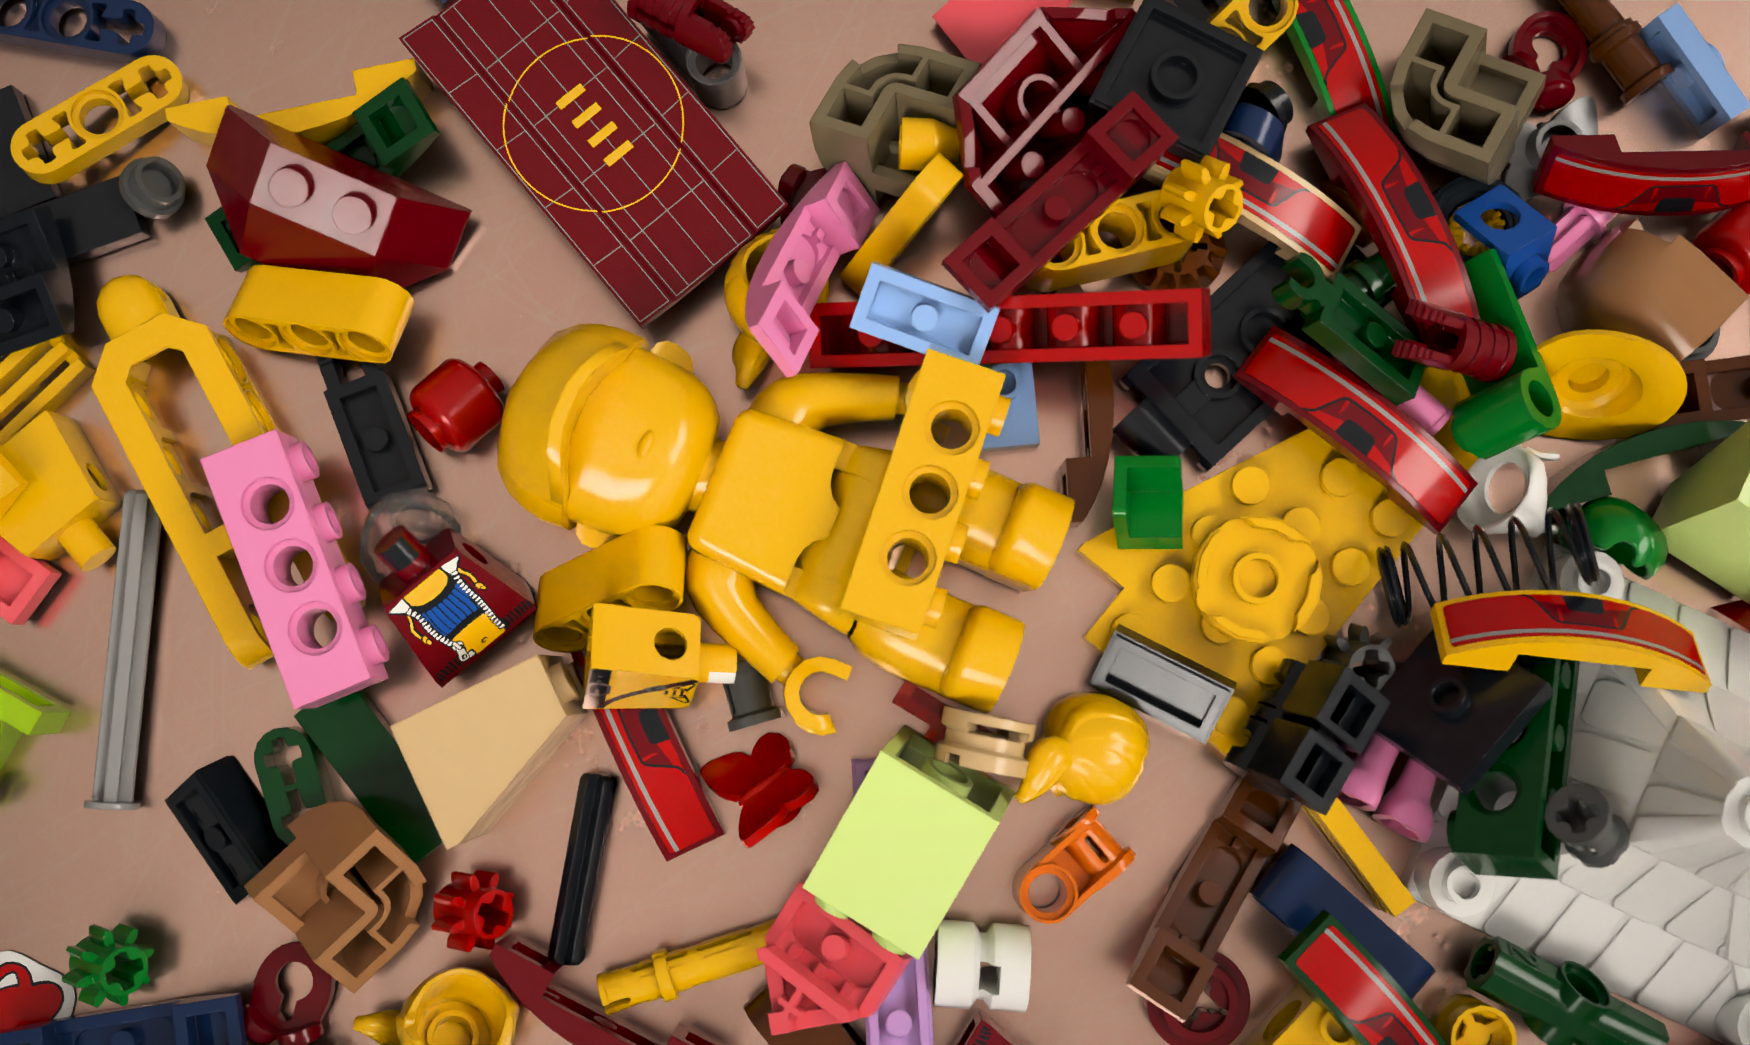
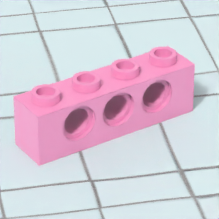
[200,429,389,709]

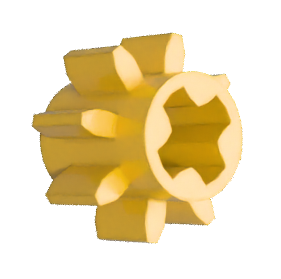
[1160,155,1243,243]

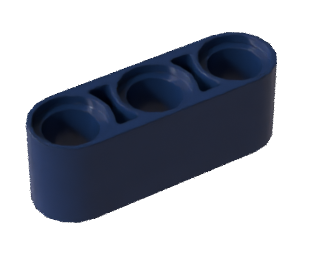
[1249,843,1436,999]

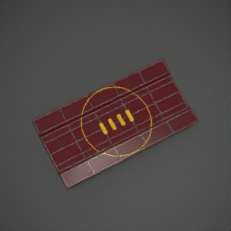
[398,0,789,329]

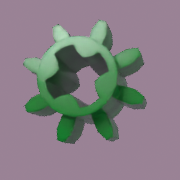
[62,923,155,1008]

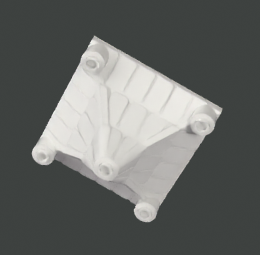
[1400,543,1750,1045]

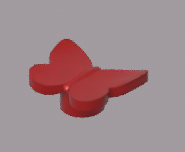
[700,733,819,848]

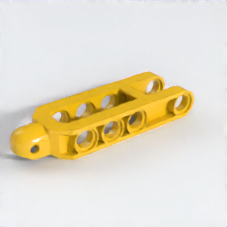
[91,274,366,669]

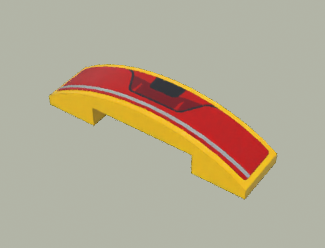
[1430,590,1711,693]

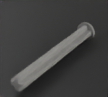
[84,490,162,810]

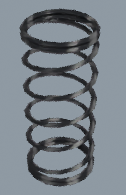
[1376,501,1600,628]

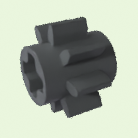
[1317,623,1403,692]

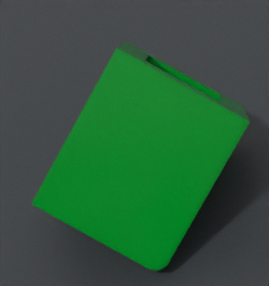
[1112,455,1184,549]

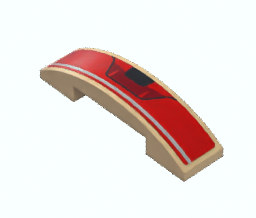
[1142,132,1362,278]

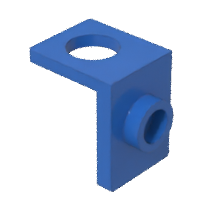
[1453,184,1557,300]

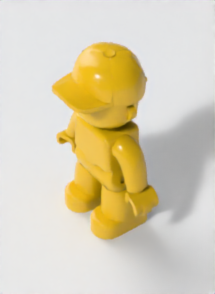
[497,324,1075,736]

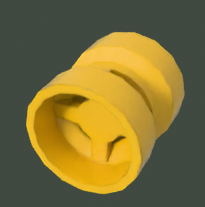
[1431,994,1517,1045]

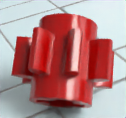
[431,870,514,953]

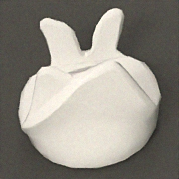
[1457,444,1560,538]

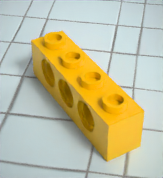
[838,349,1011,641]

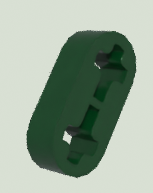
[254,726,336,845]

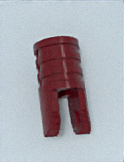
[627,0,756,65]
[1391,298,1517,383]

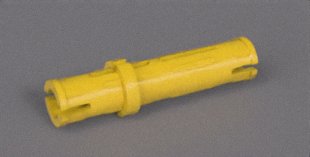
[596,918,776,1016]

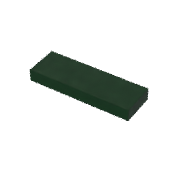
[294,690,443,865]

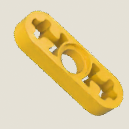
[10,55,189,184]
[839,153,964,296]

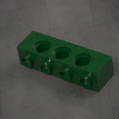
[1446,654,1580,880]

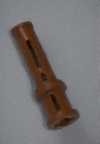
[1558,0,1675,106]

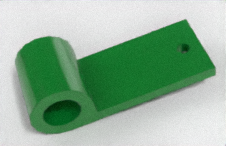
[1451,249,1562,459]

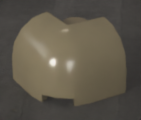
[1390,8,1546,185]
[809,44,981,206]

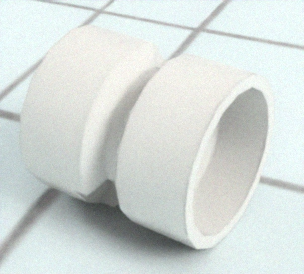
[933,920,1031,1013]

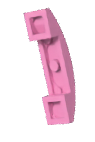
[745,160,880,378]

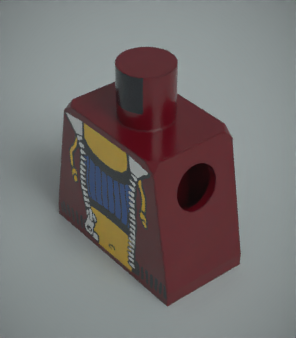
[374,525,537,688]

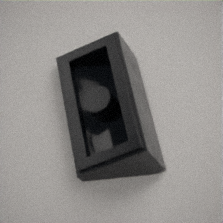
[165,756,288,905]

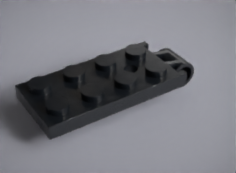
[1113,241,1396,473]

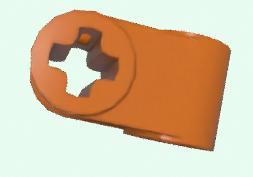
[1012,805,1136,924]

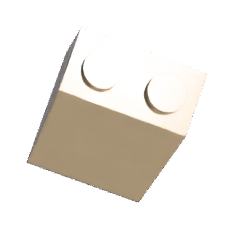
[390,654,588,850]

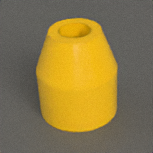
[898,117,959,171]

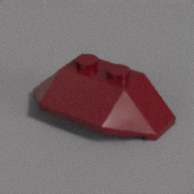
[952,7,1136,219]
[206,105,473,288]

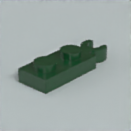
[1271,252,1426,406]

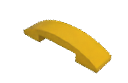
[165,58,432,147]

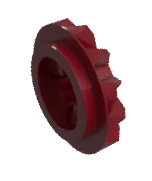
[1145,951,1251,1045]

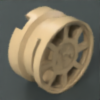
[933,706,1036,779]

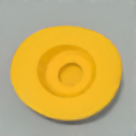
[1537,329,1687,440]

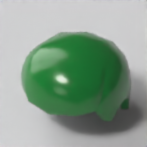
[1555,496,1668,580]

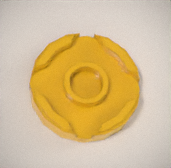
[1189,514,1323,644]

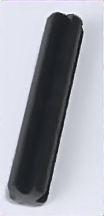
[548,772,616,966]

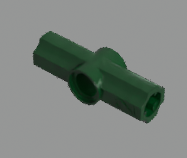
[1464,936,1670,1045]

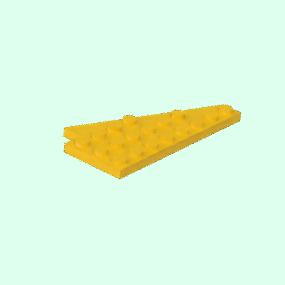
[1075,366,1478,756]

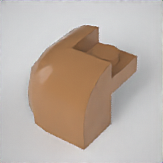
[1556,219,1750,362]
[244,801,427,994]

